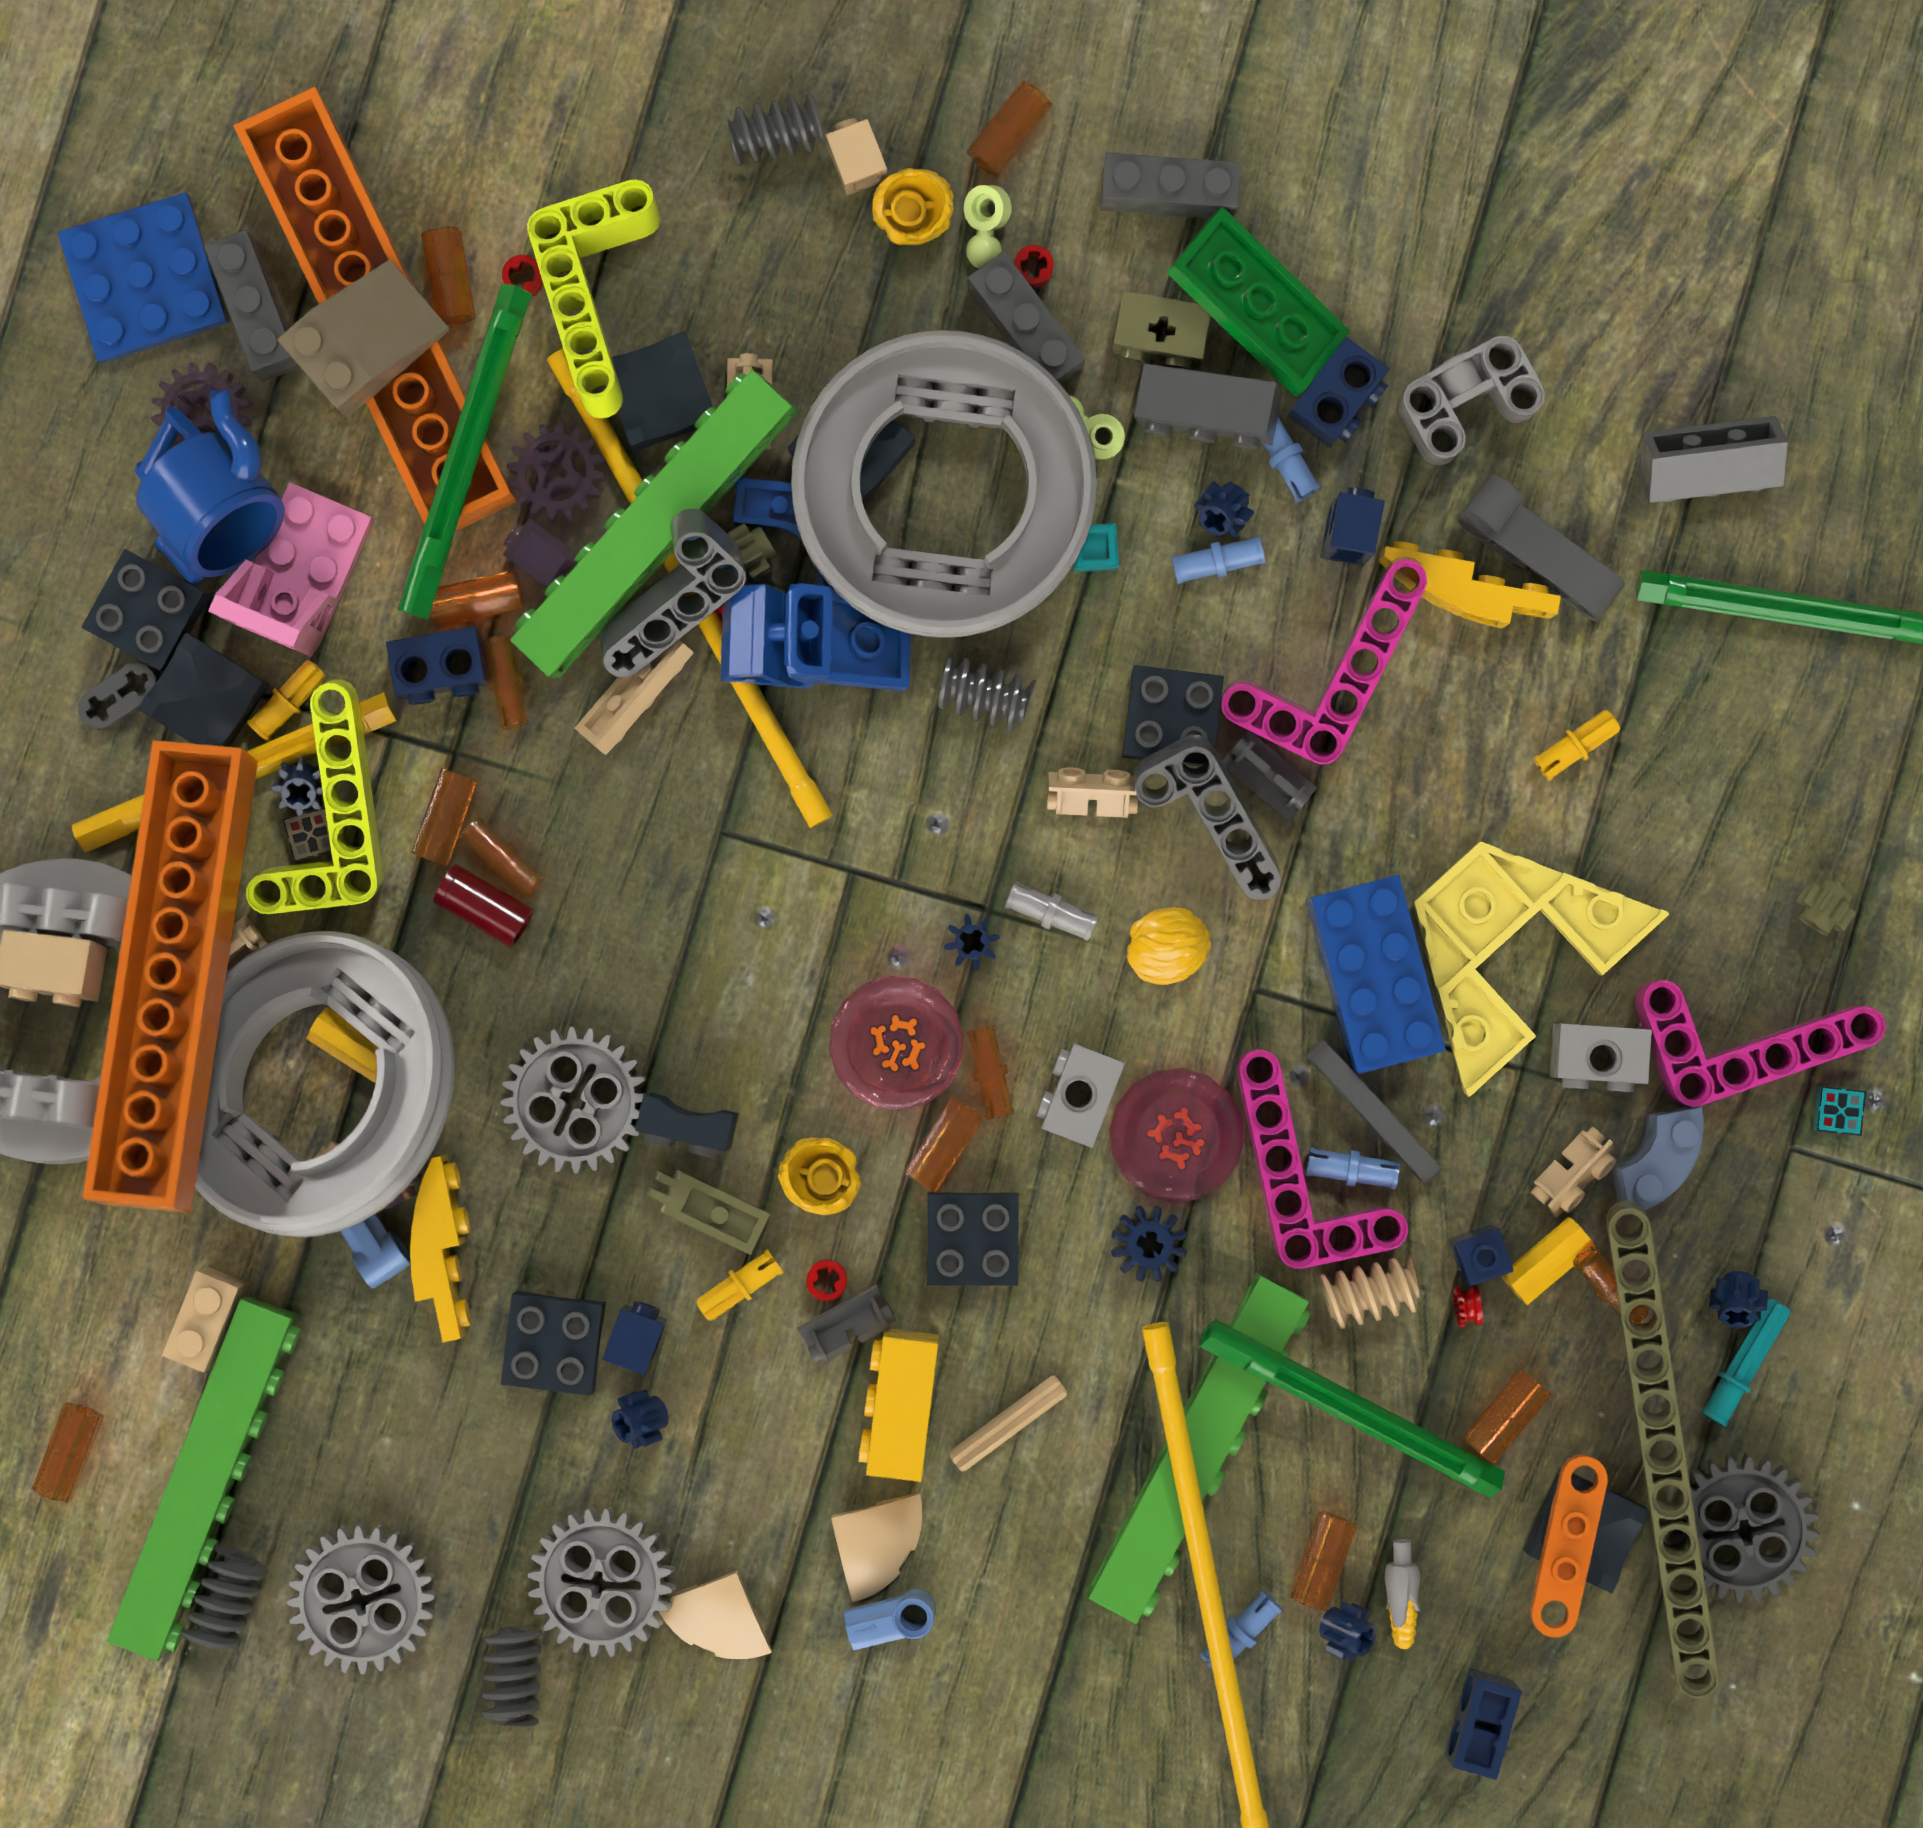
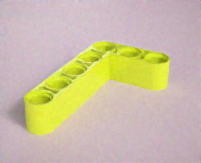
[527,179,661,418]
[246,679,384,914]

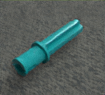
[1701,1299,1791,1427]

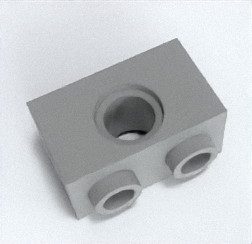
[1549,1023,1652,1092]
[1036,1043,1125,1148]

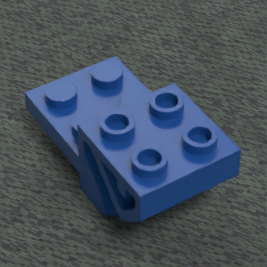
[721,583,911,691]

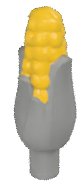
[1384,1539,1421,1649]

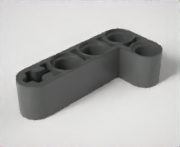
[1457,474,1625,621]
[600,508,746,678]
[1134,734,1281,900]

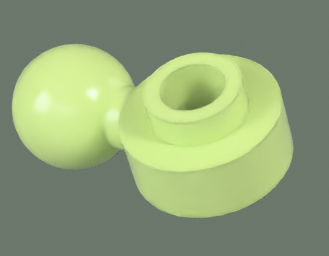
[964,185,1012,269]
[1069,395,1125,460]

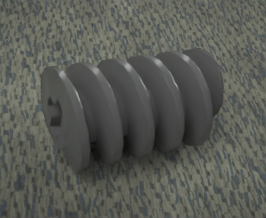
[727,93,824,166]
[937,653,1036,732]
[181,1545,267,1649]
[481,1626,542,1727]

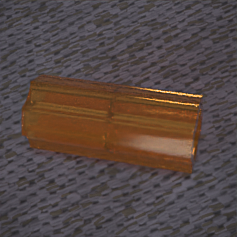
[967,81,1053,177]
[421,226,476,325]
[430,570,524,628]
[411,768,479,866]
[904,1096,985,1193]
[1462,1369,1552,1465]
[32,1402,104,1503]
[1289,1510,1357,1612]

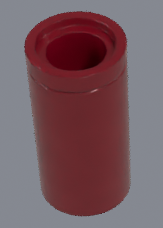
[433,864,534,948]

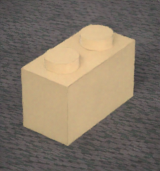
[0,930,108,1007]
[161,1266,250,1373]

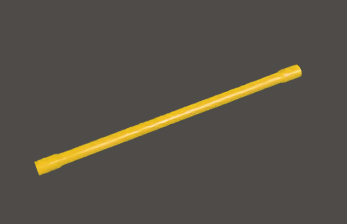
[547,348,833,828]
[1142,1322,1269,1828]

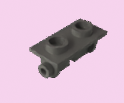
[1222,730,1317,822]
[797,1284,896,1364]

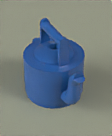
[135,389,285,585]

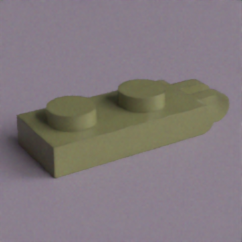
[645,1169,771,1255]

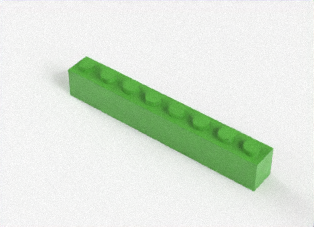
[510,370,800,678]
[1087,1272,1311,1625]
[106,1295,301,1661]

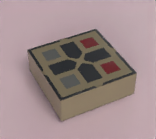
[282,807,331,863]

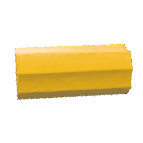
[306,1006,380,1083]
[1501,1217,1596,1305]

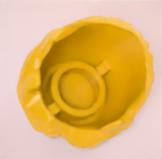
[872,168,954,245]
[1127,907,1211,985]
[778,1137,862,1215]

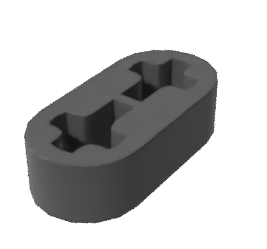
[78,663,160,730]

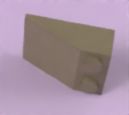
[277,259,451,419]

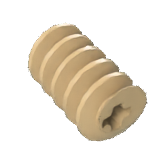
[1320,1255,1420,1329]

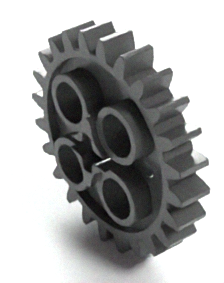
[1669,1452,1820,1603]

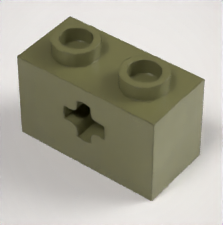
[1112,290,1210,370]

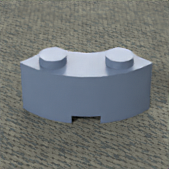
[1611,1106,1704,1210]

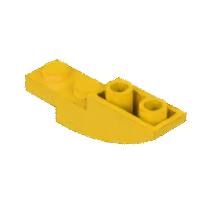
[1379,541,1561,629]
[410,1154,471,1342]

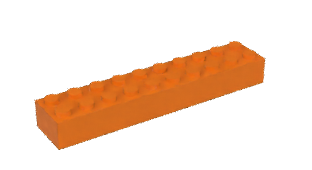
[233,87,518,532]
[82,740,258,1213]

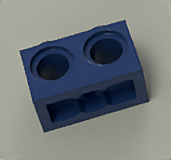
[1288,337,1389,448]
[1320,487,1385,566]
[386,626,490,705]
[1445,1668,1522,1780]

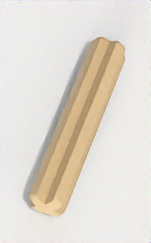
[949,1375,1067,1472]

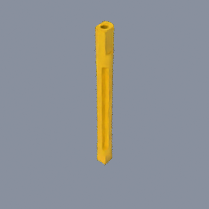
[72,692,396,853]

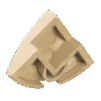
[831,1492,923,1602]
[659,1570,772,1659]

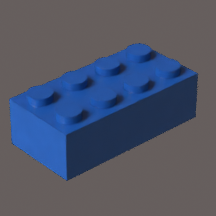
[1305,875,1446,1074]

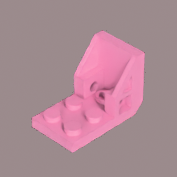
[208,482,375,657]

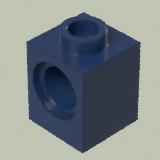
[1448,1224,1514,1286]
[602,1301,667,1375]

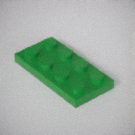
[1166,206,1350,397]

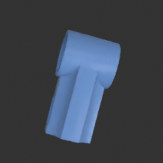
[341,1212,411,1289]
[844,1589,937,1650]

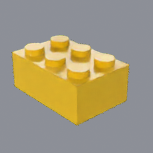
[859,1329,939,1482]

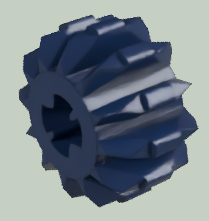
[1111,1205,1187,1282]

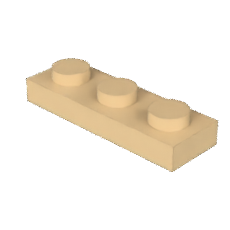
[574,640,694,755]

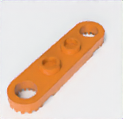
[1529,1454,1608,1638]

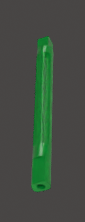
[397,284,532,619]
[1635,570,1923,644]
[1199,1319,1505,1498]

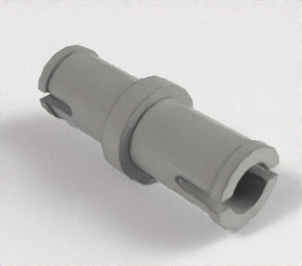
[1005,881,1099,942]

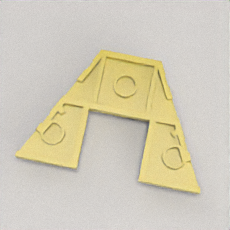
[1412,842,1669,1097]

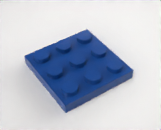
[58,192,229,363]

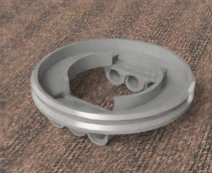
[791,330,1097,638]
[0,858,132,1164]
[195,931,455,1237]

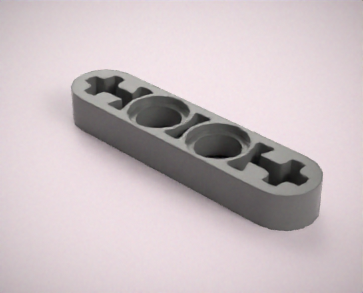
[1306,1040,1442,1185]

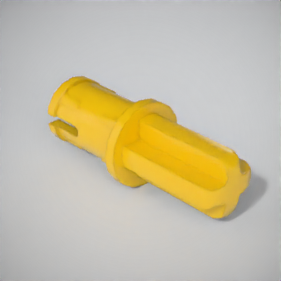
[247,660,326,742]
[1533,710,1620,781]
[696,1249,784,1321]

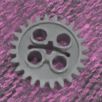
[500,1027,647,1174]
[528,1506,676,1657]
[287,1523,438,1674]

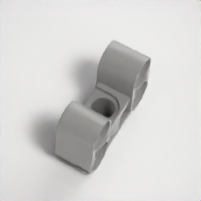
[1397,336,1545,466]

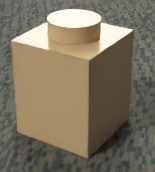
[826,118,888,196]

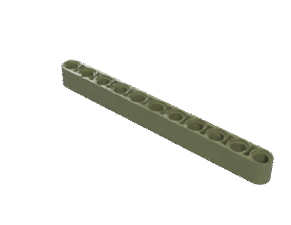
[1606,1200,1719,1699]

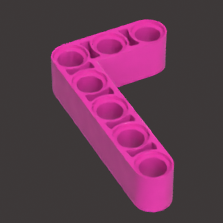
[1221,557,1427,764]
[1634,980,1886,1107]
[1236,1049,1408,1269]

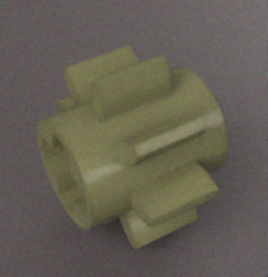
[727,523,777,581]
[1796,879,1857,936]

